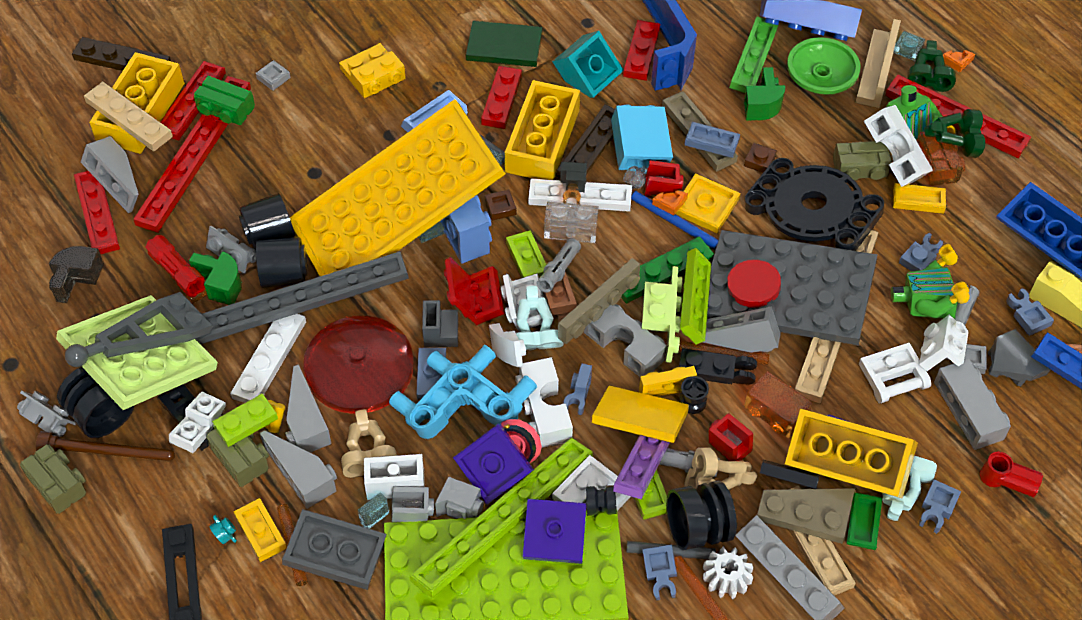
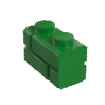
[194,76,255,125]

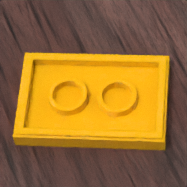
[592,386,689,443]

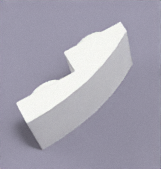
[489,323,526,367]
[169,392,226,453]

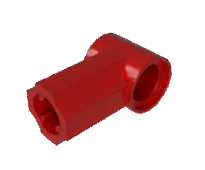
[980,451,1043,497]

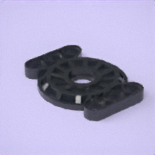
[745,158,884,251]

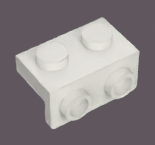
[501,274,544,331]
[919,315,968,371]

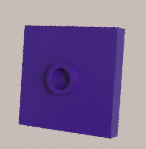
[453,423,534,504]
[523,499,587,564]

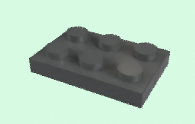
[282,509,387,590]

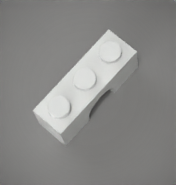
[864,105,933,187]
[515,357,573,448]

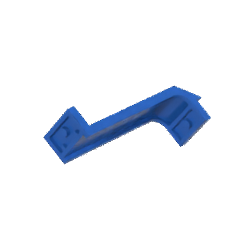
[642,0,697,91]

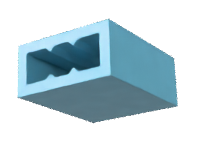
[611,105,673,170]

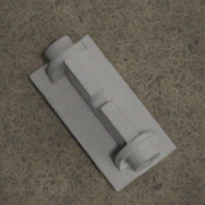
[206,226,256,273]
[17,390,76,437]

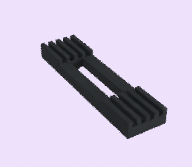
[162,524,202,620]

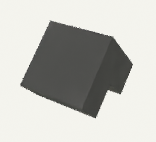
[422,300,458,348]

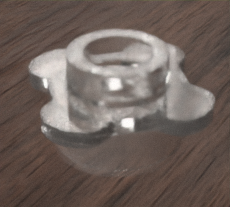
[623,166,647,189]

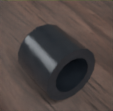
[238,193,295,250]
[256,237,308,288]

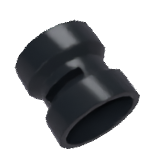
[679,376,709,414]
[586,485,617,516]

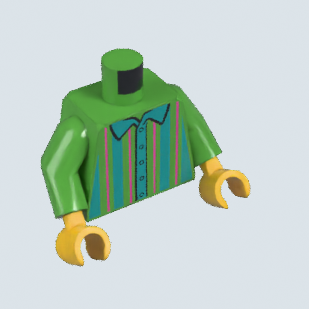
[886,85,956,163]
[891,244,970,318]

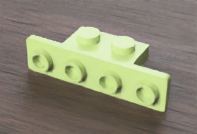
[641,266,682,363]

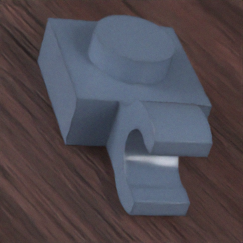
[564,363,592,415]

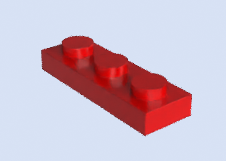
[623,20,661,81]
[481,66,522,129]

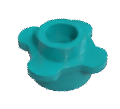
[209,514,237,544]

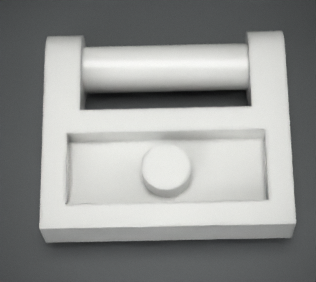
[859,343,931,403]

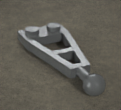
[65,292,212,367]

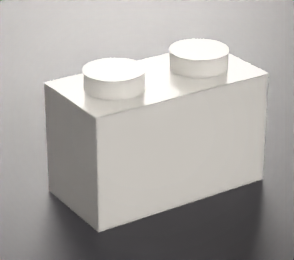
[364,454,425,500]

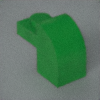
[744,67,785,121]
[189,251,242,305]

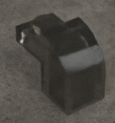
[49,246,104,303]

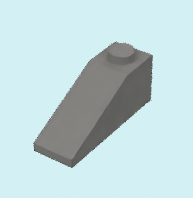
[81,136,139,213]
[703,306,781,353]
[285,364,331,452]
[260,431,337,509]

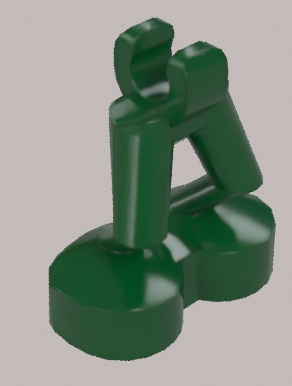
[907,40,956,92]
[924,109,985,158]

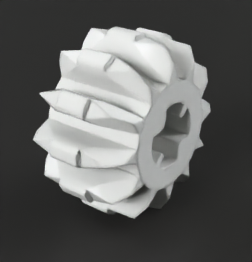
[703,546,753,599]

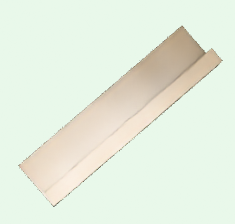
[855,19,901,108]

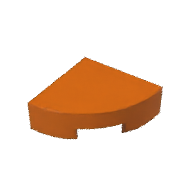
[943,50,975,72]
[652,190,688,216]

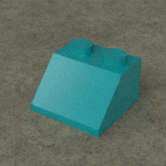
[552,31,624,98]

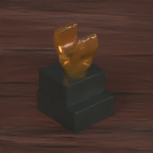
[561,162,587,207]

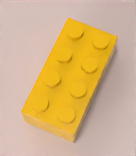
[89,52,185,154]
[505,80,580,180]
[785,409,918,499]

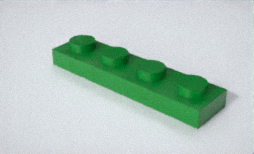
[621,236,714,304]

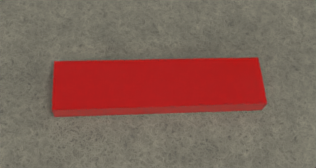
[160,61,226,141]
[74,171,120,256]

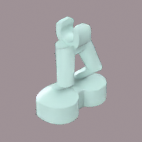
[516,286,564,351]
[883,456,937,521]

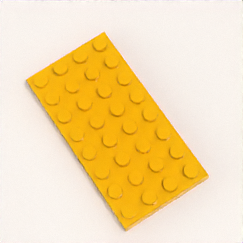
[290,99,506,276]

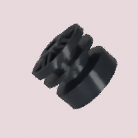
[57,366,135,438]
[666,480,737,551]

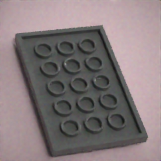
[707,230,878,346]

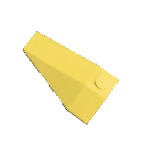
[1029,261,1082,328]

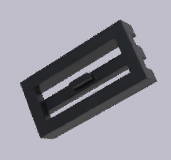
[760,459,819,489]

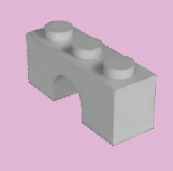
[584,304,667,377]

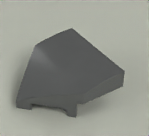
[988,329,1051,387]

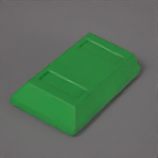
[847,492,882,550]

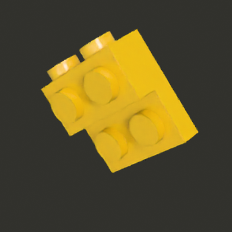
[339,43,406,99]

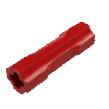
[145,235,205,297]

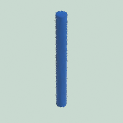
[631,191,719,250]

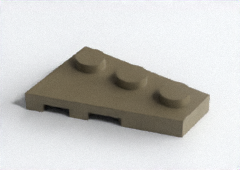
[757,488,855,544]

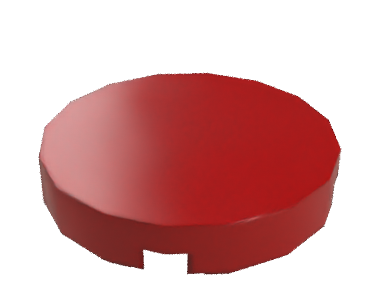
[727,260,781,308]

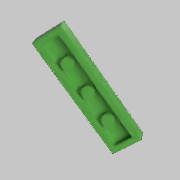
[729,16,778,93]

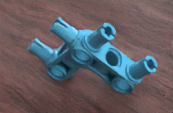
[389,345,537,439]

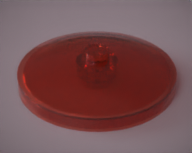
[304,316,414,414]

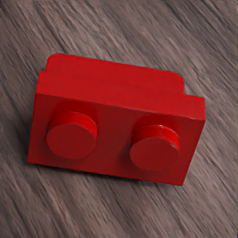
[444,257,504,325]

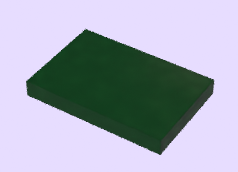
[466,21,542,67]

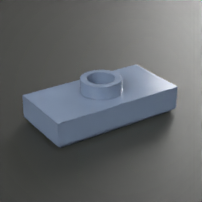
[685,122,740,158]
[417,348,446,400]

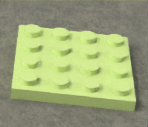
[56,295,218,410]

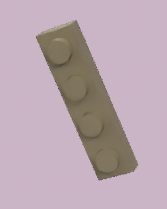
[662,91,738,172]
[558,258,640,344]

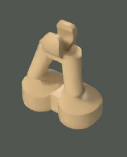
[341,409,397,478]
[685,448,757,490]

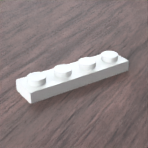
[529,179,632,211]
[231,314,306,403]

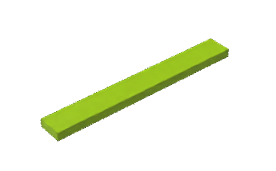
[410,437,593,598]

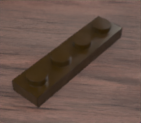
[72,37,171,71]
[555,104,615,178]

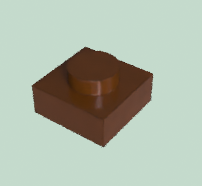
[744,143,777,173]
[485,189,517,221]

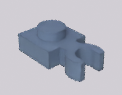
[899,233,943,272]
[1006,288,1054,336]
[919,480,961,534]
[642,545,677,600]

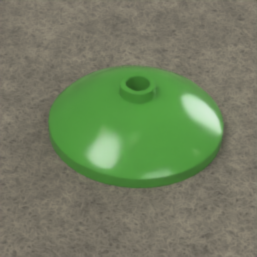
[787,37,861,94]

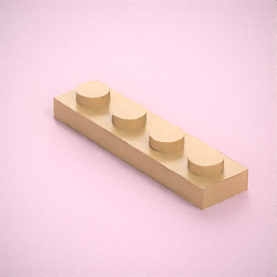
[84,82,173,151]

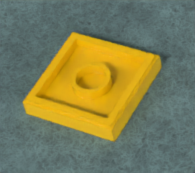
[676,173,741,233]

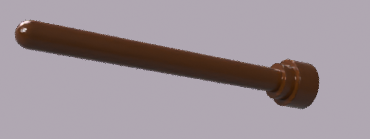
[36,431,175,461]

